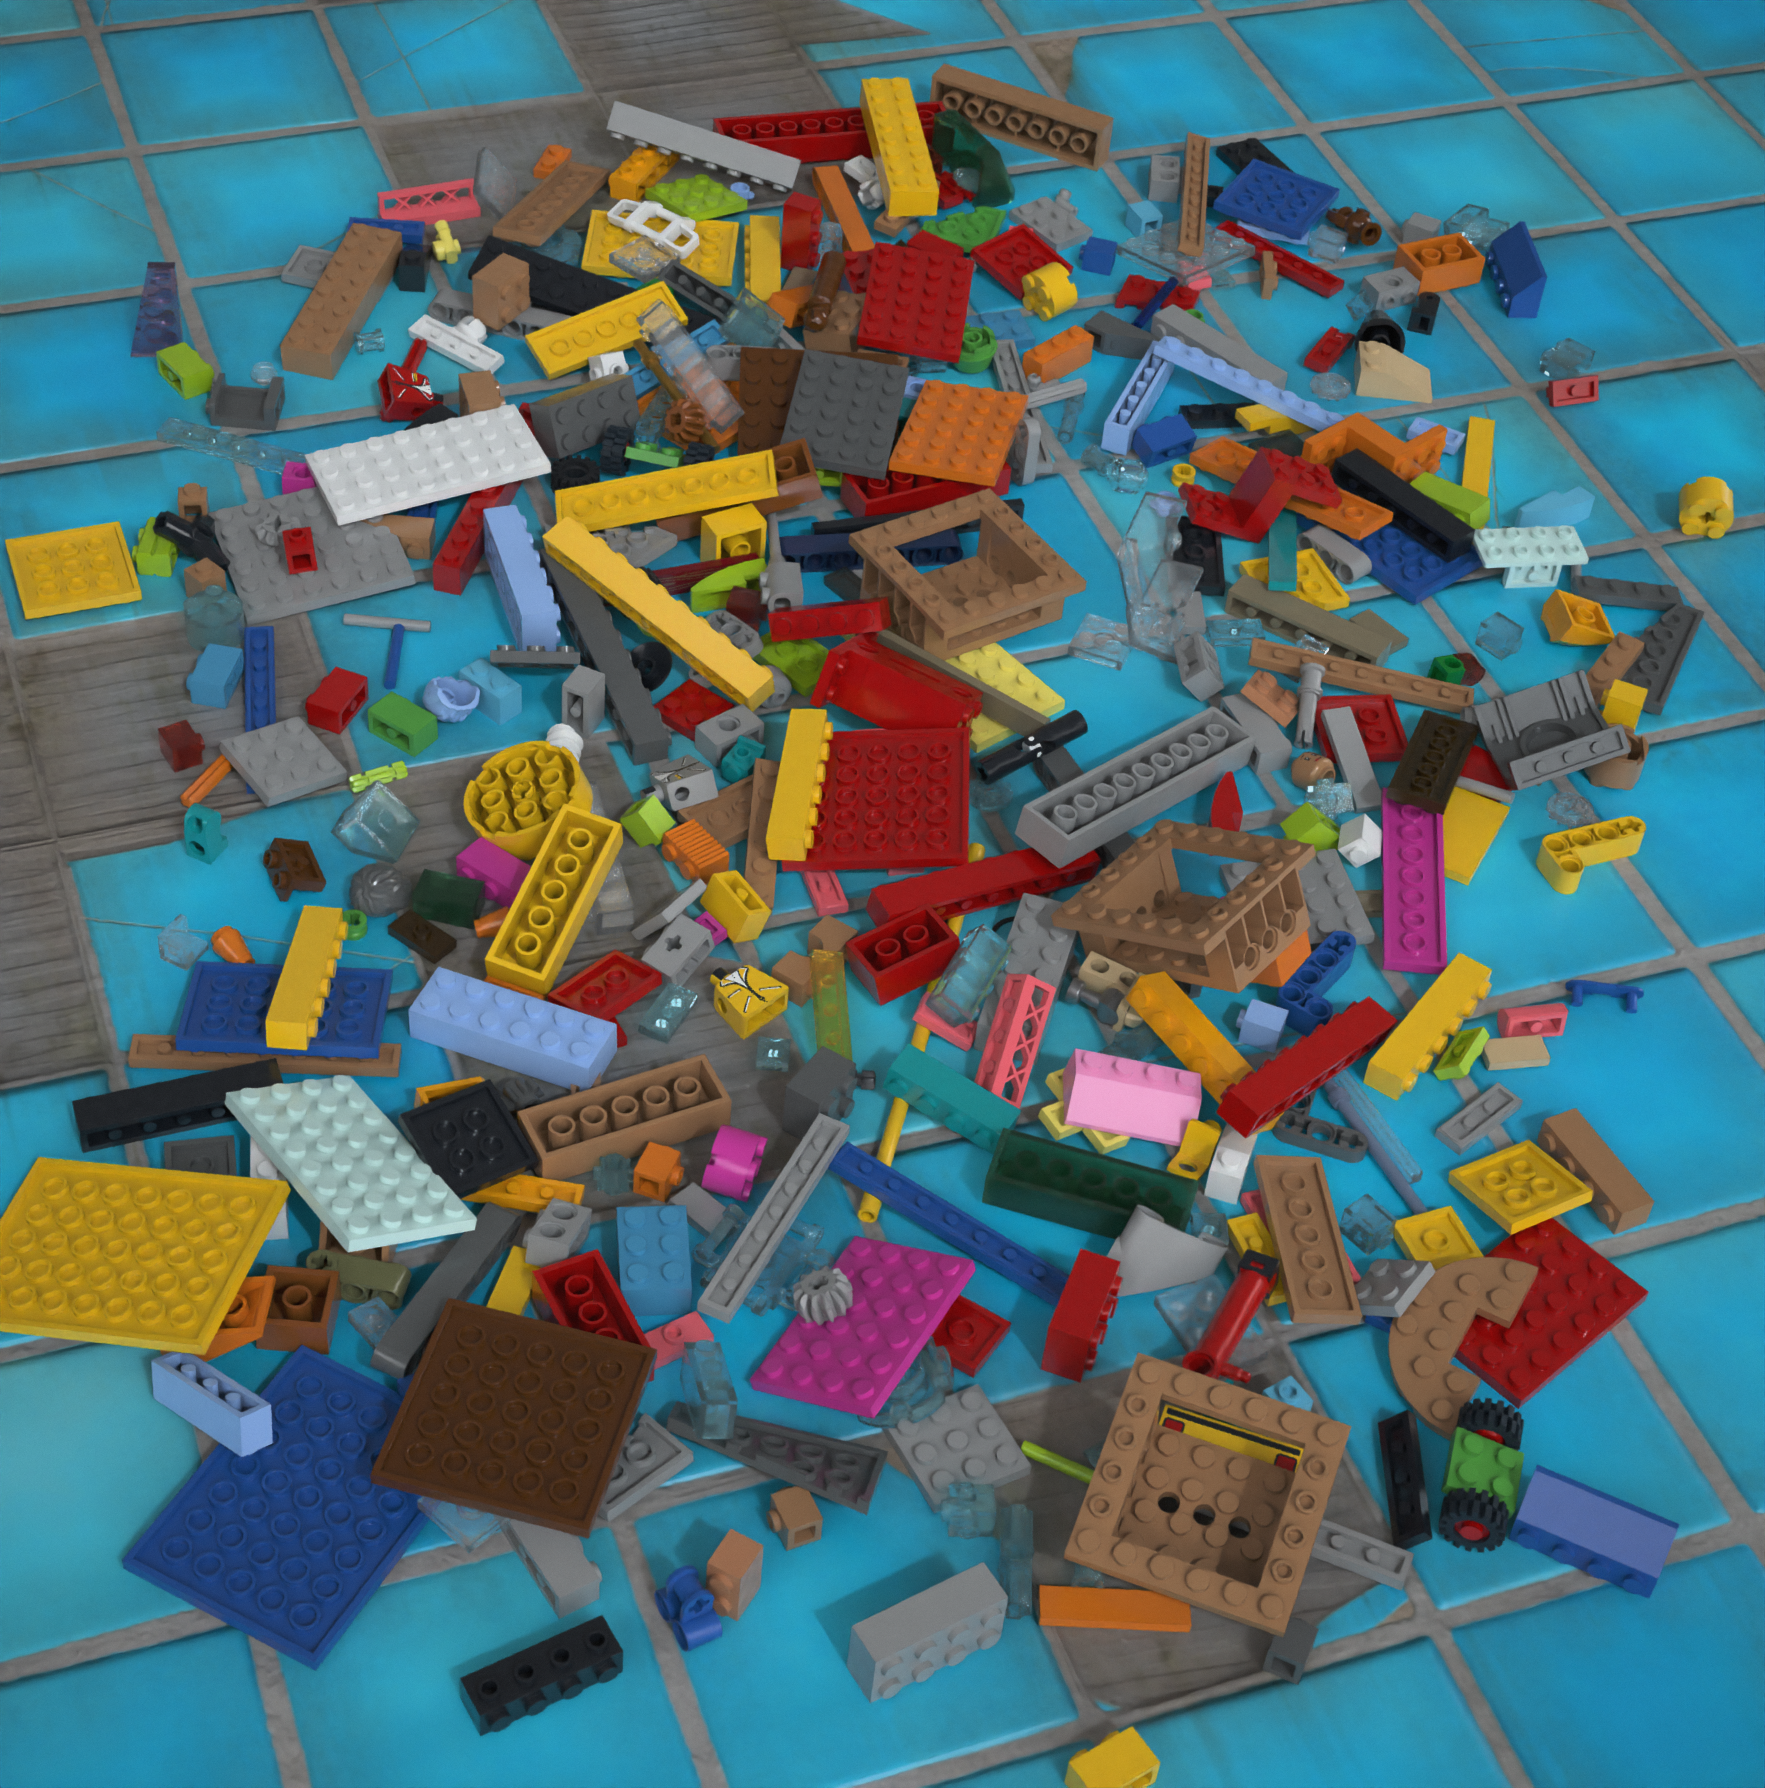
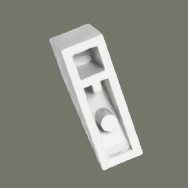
[1204,1123,1259,1205]

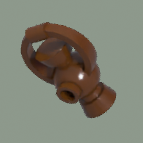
[1325,206,1382,246]

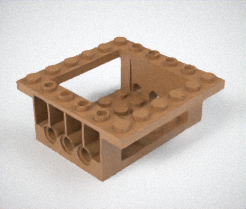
[849,488,1087,661]
[1051,819,1316,994]
[1064,1352,1352,1638]

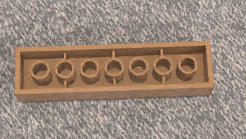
[930,63,1114,171]
[280,223,403,380]

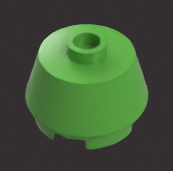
[953,323,998,374]

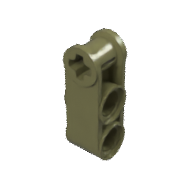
[306,1249,412,1310]

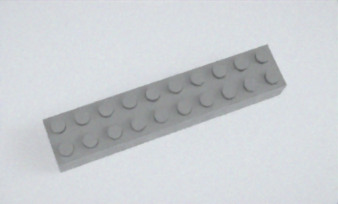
[1015,706,1257,869]

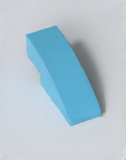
[1514,486,1595,528]

